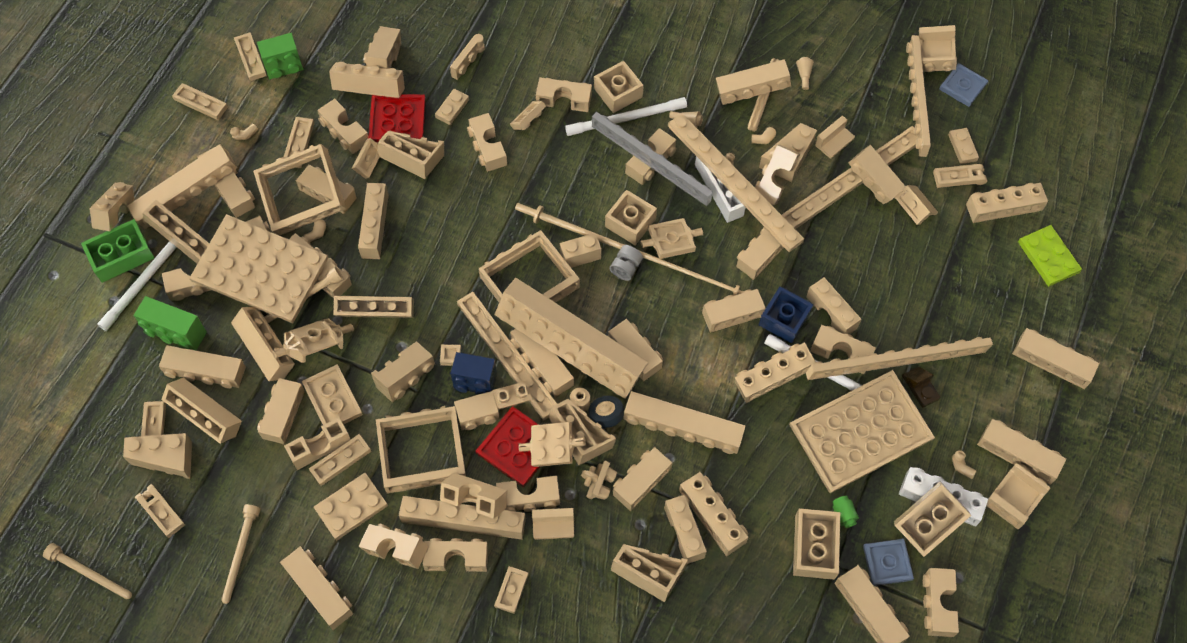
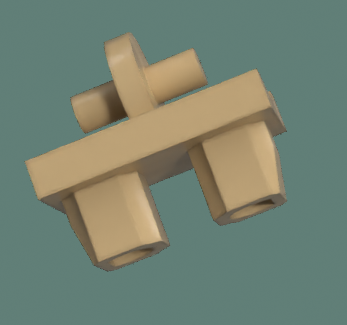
[492,381,532,410]
[581,461,617,500]

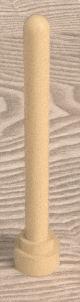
[264,267,344,323]
[222,504,261,604]
[43,543,132,599]

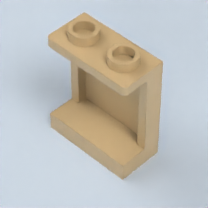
[919,25,957,72]
[986,463,1050,529]

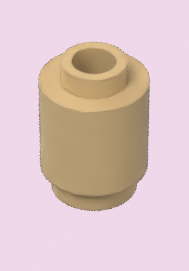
[570,388,590,412]

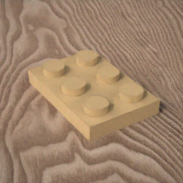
[302,364,363,425]
[314,473,388,541]

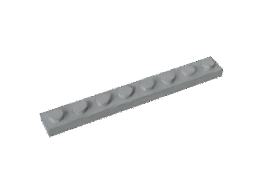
[592,112,713,206]

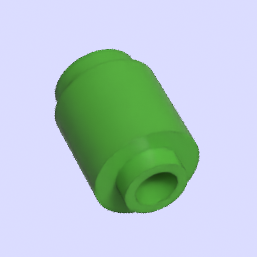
[832,496,859,528]

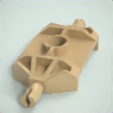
[272,319,354,363]

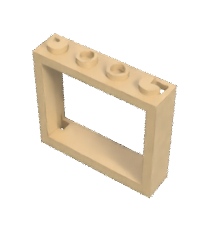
[253,144,346,235]
[479,230,580,303]
[376,406,466,494]

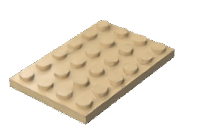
[189,214,328,323]
[789,370,935,494]

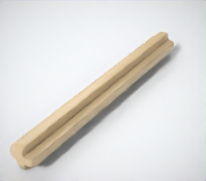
[748,58,780,132]

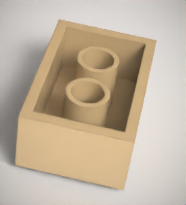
[894,481,971,557]
[793,508,840,580]

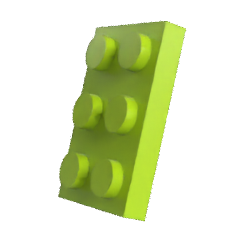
[1018,225,1082,287]

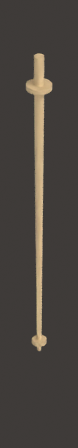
[515,203,743,296]

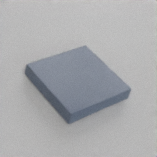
[939,63,988,107]
[863,539,914,586]

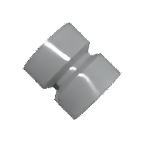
[610,245,643,281]

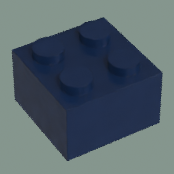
[759,287,814,343]
[450,352,497,395]

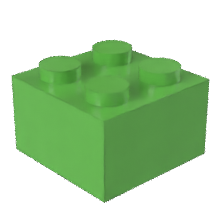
[257,33,303,80]

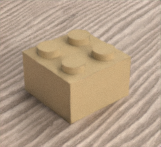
[594,61,643,113]
[605,190,657,245]

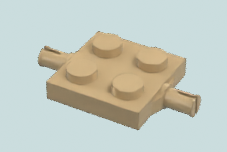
[641,218,703,259]
[519,422,586,467]

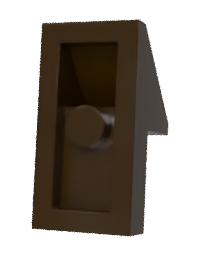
[902,367,941,408]

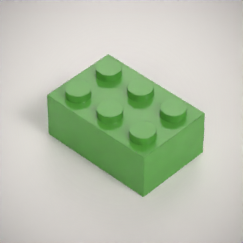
[81,219,155,283]
[133,296,207,351]

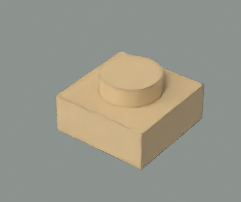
[440,345,461,366]

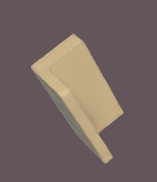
[815,116,855,158]
[895,185,938,225]
[532,508,574,540]

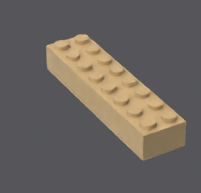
[494,278,648,399]

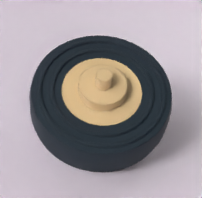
[588,396,624,428]

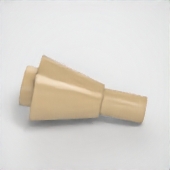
[796,57,814,90]
[669,111,703,128]

